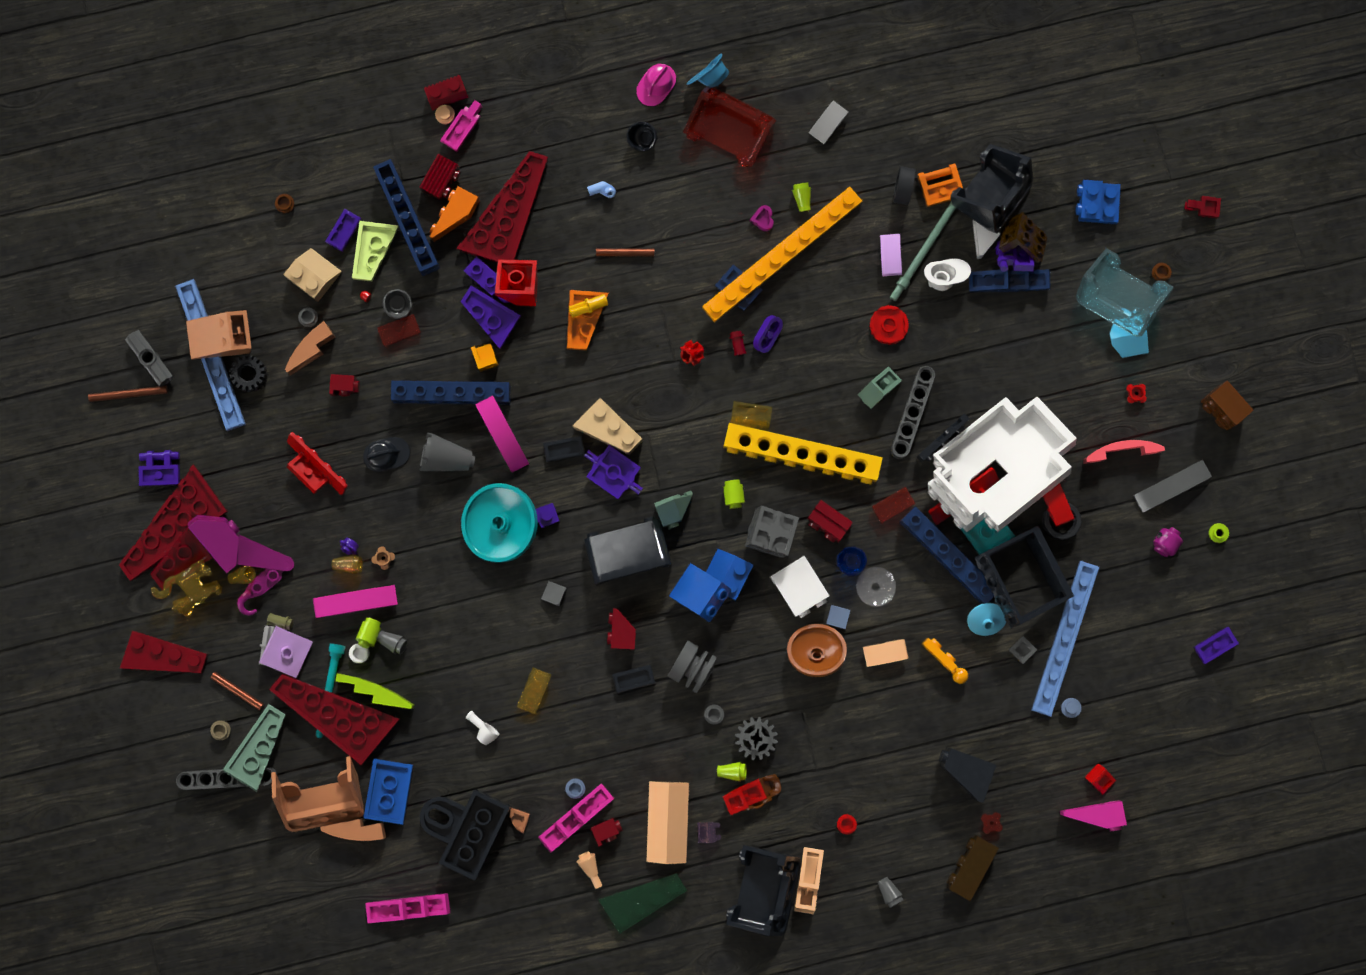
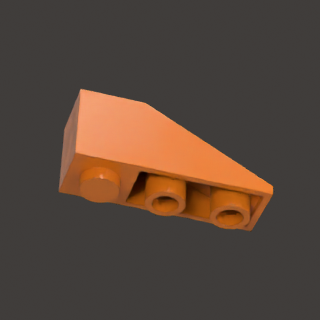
[429,186,480,242]

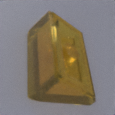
[730,401,772,430]

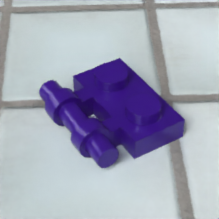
[995,240,1034,272]
[139,450,180,486]

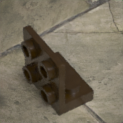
[999,212,1047,264]

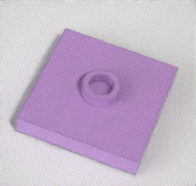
[259,626,313,678]

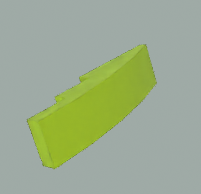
[336,673,414,709]

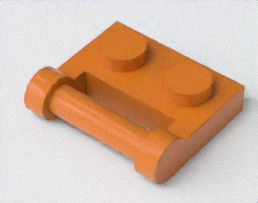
[917,163,963,207]

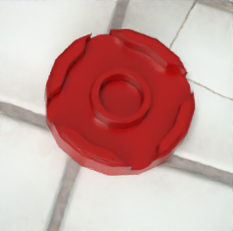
[869,305,909,345]

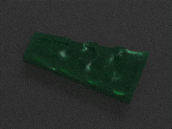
[599,873,687,934]

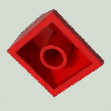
[495,259,537,306]

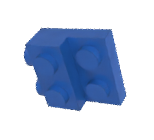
[1076,180,1121,224]

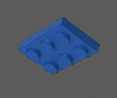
[364,759,414,825]

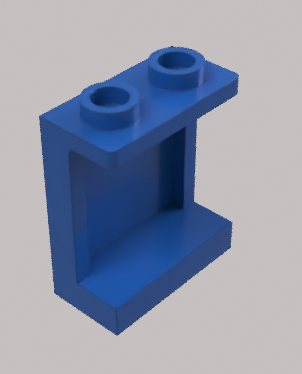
[669,563,731,622]

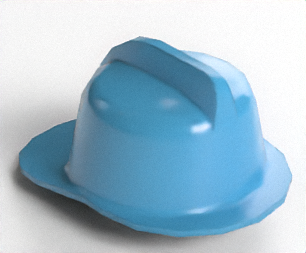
[687,53,729,87]

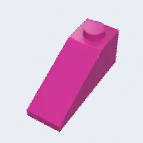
[1060,800,1127,831]

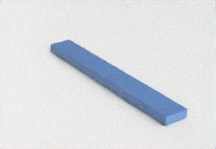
[176,279,246,431]
[1032,561,1099,717]

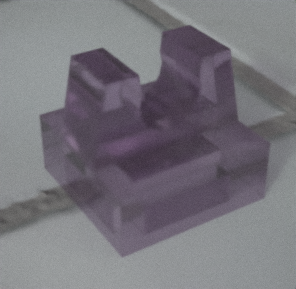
[697,822,721,843]

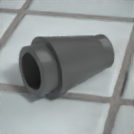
[377,631,408,655]
[877,877,903,908]

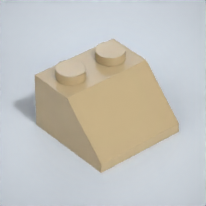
[283,248,342,302]

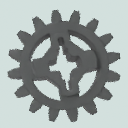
[735,717,778,760]

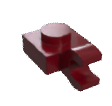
[1184,196,1221,219]

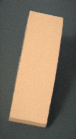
[794,847,824,914]

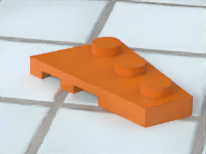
[567,290,609,350]

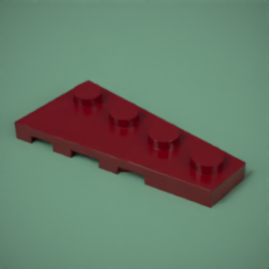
[120,631,209,673]

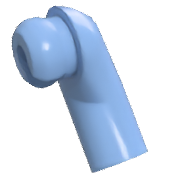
[587,181,616,198]

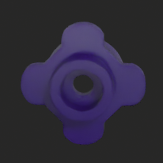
[340,538,359,556]

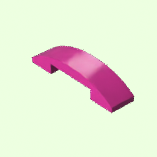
[475,395,529,473]

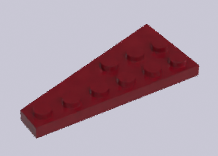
[457,151,548,263]

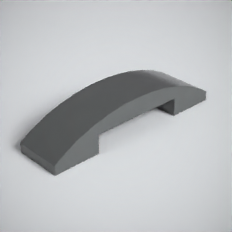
[1133,460,1212,513]

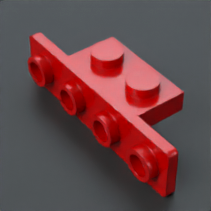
[287,432,348,495]
[928,467,999,525]

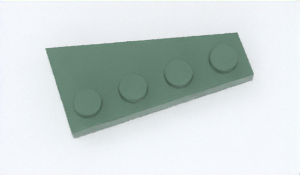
[223,704,285,792]

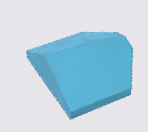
[1110,315,1149,358]

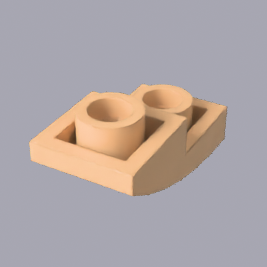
[863,639,908,667]

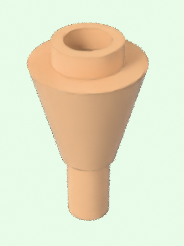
[577,851,602,889]

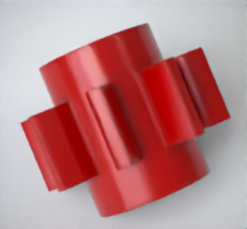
[680,340,704,366]

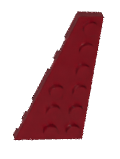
[119,464,228,581]
[269,674,400,765]

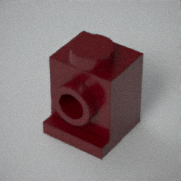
[329,374,360,397]
[591,817,623,846]

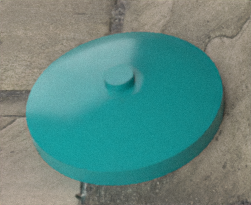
[461,483,538,562]

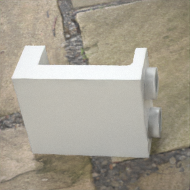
[770,556,829,618]

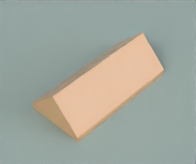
[647,781,689,864]

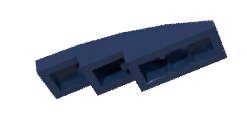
[969,269,1051,292]

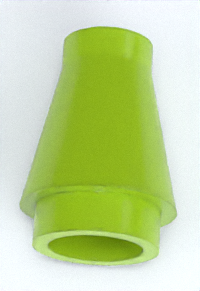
[792,183,811,212]
[717,762,747,782]

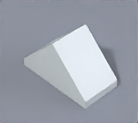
[973,220,1000,259]

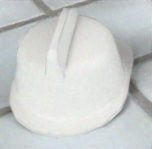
[924,259,971,291]

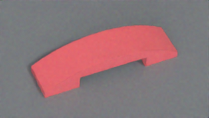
[1083,440,1165,464]

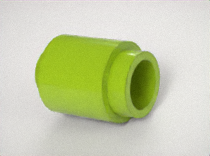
[723,480,745,509]
[356,618,381,649]

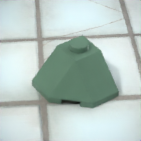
[654,491,693,530]

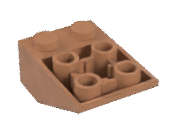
[186,310,251,360]

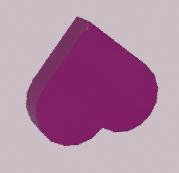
[750,205,774,232]

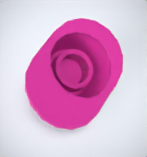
[637,64,676,106]

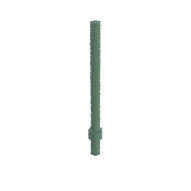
[890,201,956,301]

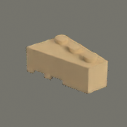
[573,398,643,455]

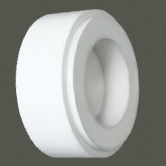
[349,644,370,663]

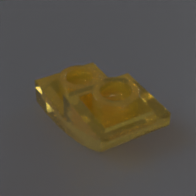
[517,668,551,714]

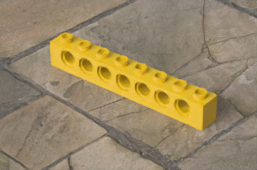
[723,423,883,484]

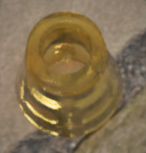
[332,555,363,574]
[228,565,256,584]

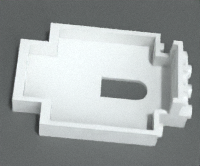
[928,397,1077,532]

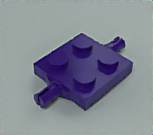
[584,445,643,500]

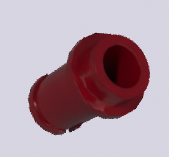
[729,331,746,356]

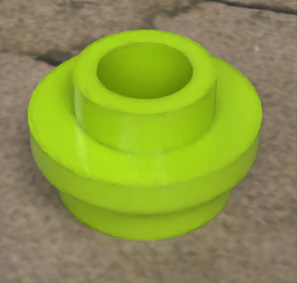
[1209,523,1229,543]

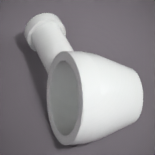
[466,711,499,745]

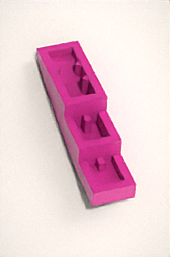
[313,585,398,618]
[538,783,614,853]
[365,893,450,923]

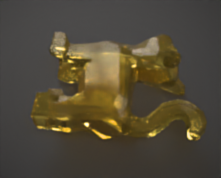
[151,559,222,617]

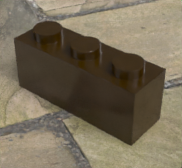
[946,835,999,901]

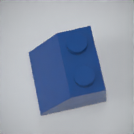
[706,549,753,601]

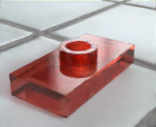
[377,314,421,346]
[871,487,916,524]

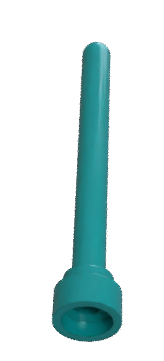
[316,643,346,738]

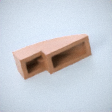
[285,322,335,375]
[320,818,386,841]

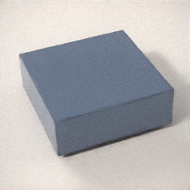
[826,605,850,629]

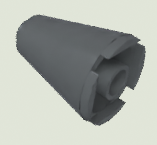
[420,433,475,472]

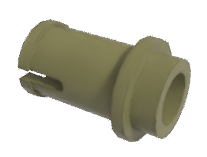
[267,613,293,631]

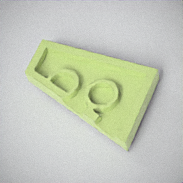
[352,221,399,282]

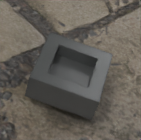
[1008,636,1037,664]

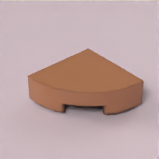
[510,808,530,833]

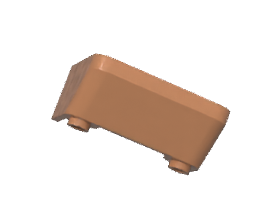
[271,756,364,832]

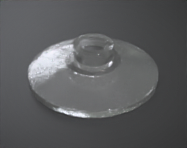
[856,567,896,606]

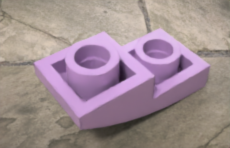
[880,234,902,276]

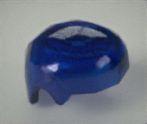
[837,546,867,576]

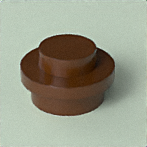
[275,194,295,213]
[1152,263,1172,282]

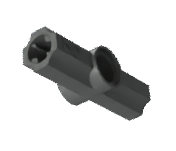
[125,330,174,387]

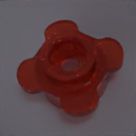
[981,812,1003,834]

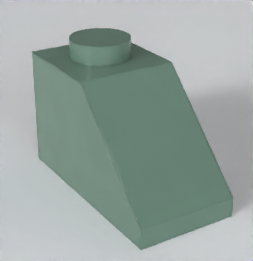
[858,366,902,409]

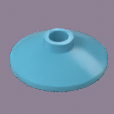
[967,603,1006,636]

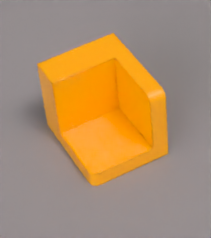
[471,344,498,372]

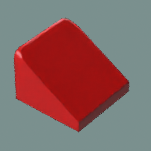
[1085,764,1116,795]

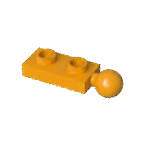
[922,638,968,684]

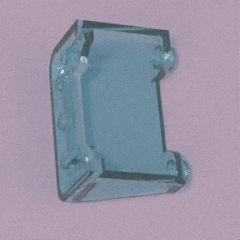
[1076,248,1174,337]

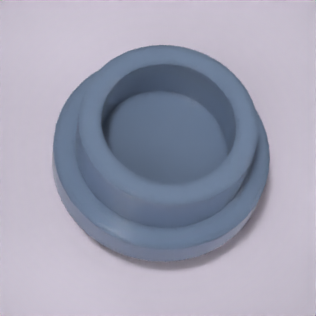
[1061,698,1081,718]
[565,779,585,799]

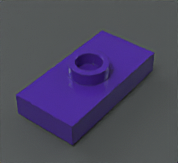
[325,209,362,252]

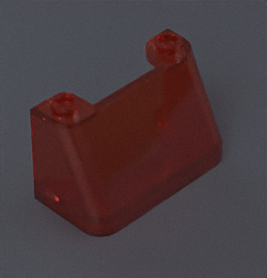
[683,86,776,167]

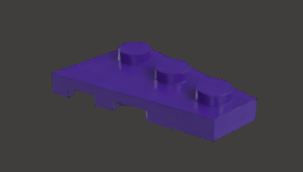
[461,286,521,349]

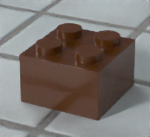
[1201,380,1254,430]

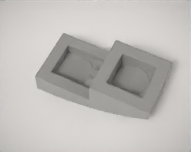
[809,101,849,144]

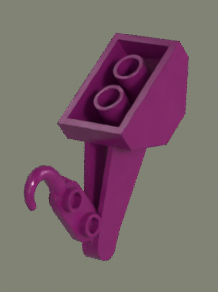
[188,515,294,616]

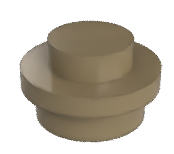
[210,721,231,740]

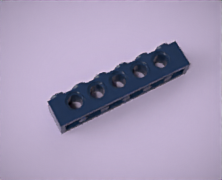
[373,159,440,276]
[391,381,511,405]
[900,506,994,604]

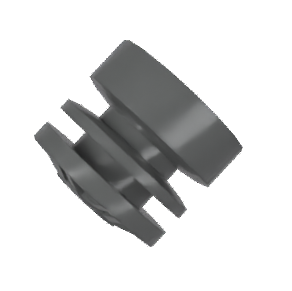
[667,641,717,693]

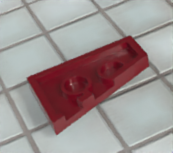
[151,527,212,591]

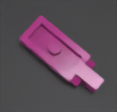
[440,100,482,152]

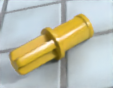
[569,294,608,317]

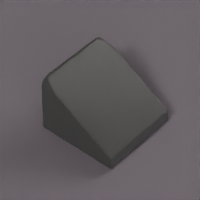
[541,581,567,606]

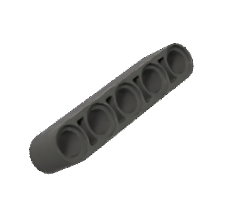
[891,366,935,459]
[176,767,277,790]

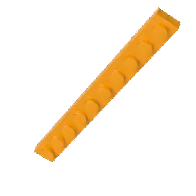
[702,187,862,323]

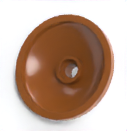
[787,624,847,677]

